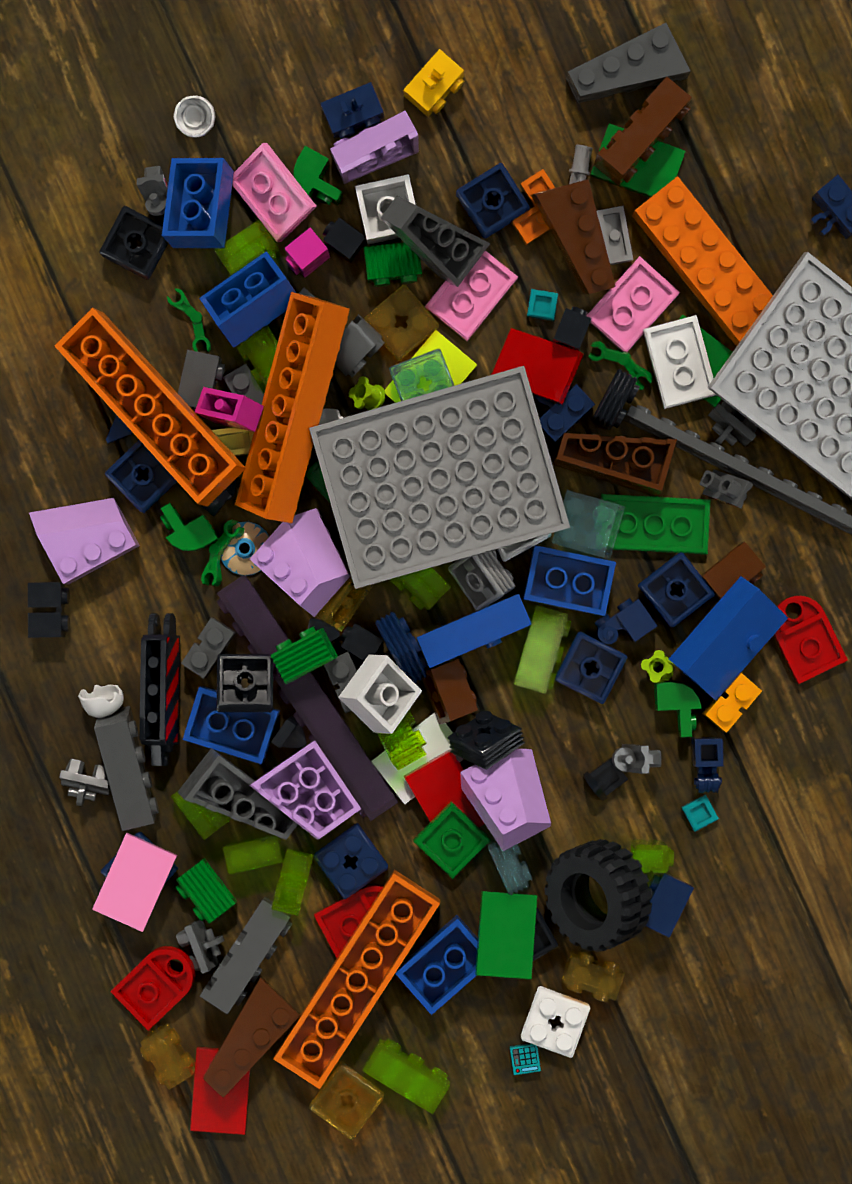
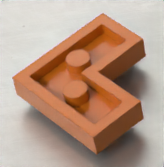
[511,169,555,245]

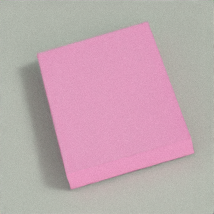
[232,143,317,242]
[425,251,518,341]
[587,256,680,352]
[92,833,177,932]

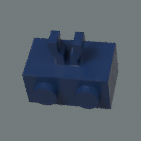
[321,82,384,139]
[809,175,852,239]
[535,384,595,444]
[646,870,694,938]

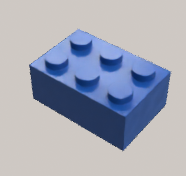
[162,158,234,248]
[199,251,296,348]
[523,545,616,616]
[182,686,280,764]
[395,915,478,1015]

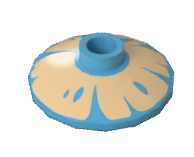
[221,522,269,576]

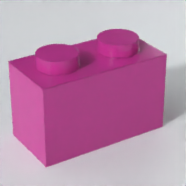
[285,227,330,278]
[194,387,264,432]

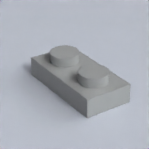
[597,206,633,265]

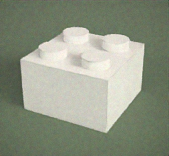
[355,174,415,245]
[338,655,422,734]

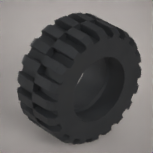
[545,839,652,952]

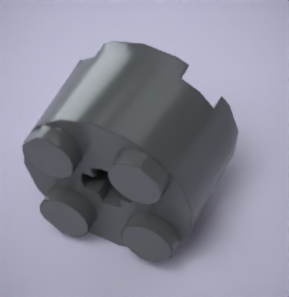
[335,314,385,377]

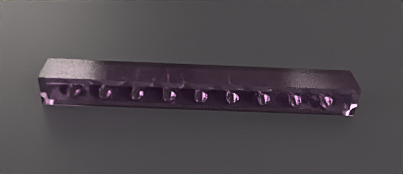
[217,575,399,821]

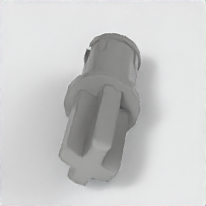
[569,145,593,184]

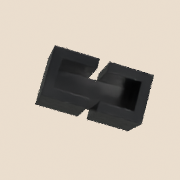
[552,307,592,351]
[28,582,70,638]

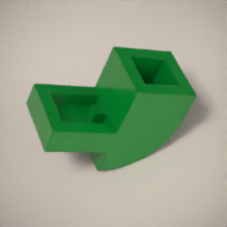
[293,146,343,206]
[160,503,219,552]
[654,682,702,737]

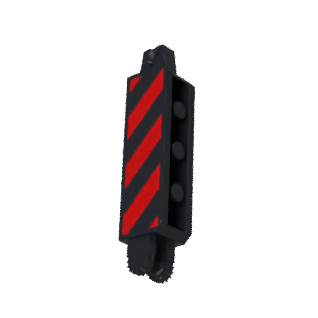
[139,613,180,766]

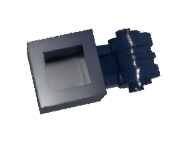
[594,598,657,644]
[691,737,724,793]

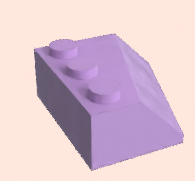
[330,111,419,184]
[29,498,140,585]
[250,508,351,617]
[249,741,361,840]
[460,748,551,851]

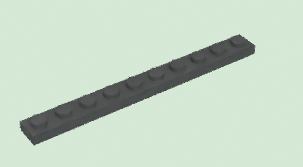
[623,405,852,535]

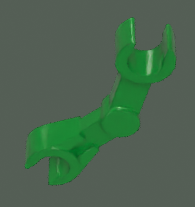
[167,288,211,352]
[588,341,653,390]
[201,519,245,586]

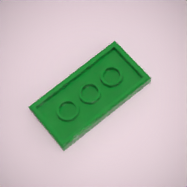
[598,494,710,554]

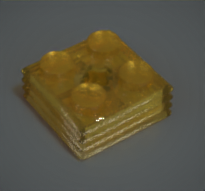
[364,284,439,361]
[309,1062,384,1140]

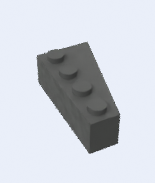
[566,23,691,103]
[380,196,490,287]
[94,706,159,831]
[178,748,298,840]
[200,897,293,1014]

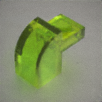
[271,848,314,916]

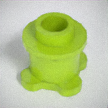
[349,376,385,410]
[641,650,674,683]

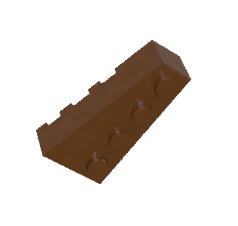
[594,77,692,186]
[553,433,677,497]

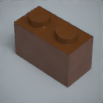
[701,541,766,600]
[422,659,478,724]

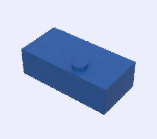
[669,576,788,701]
[417,594,532,668]

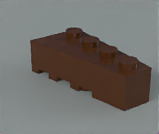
[531,179,616,294]
[203,976,300,1097]

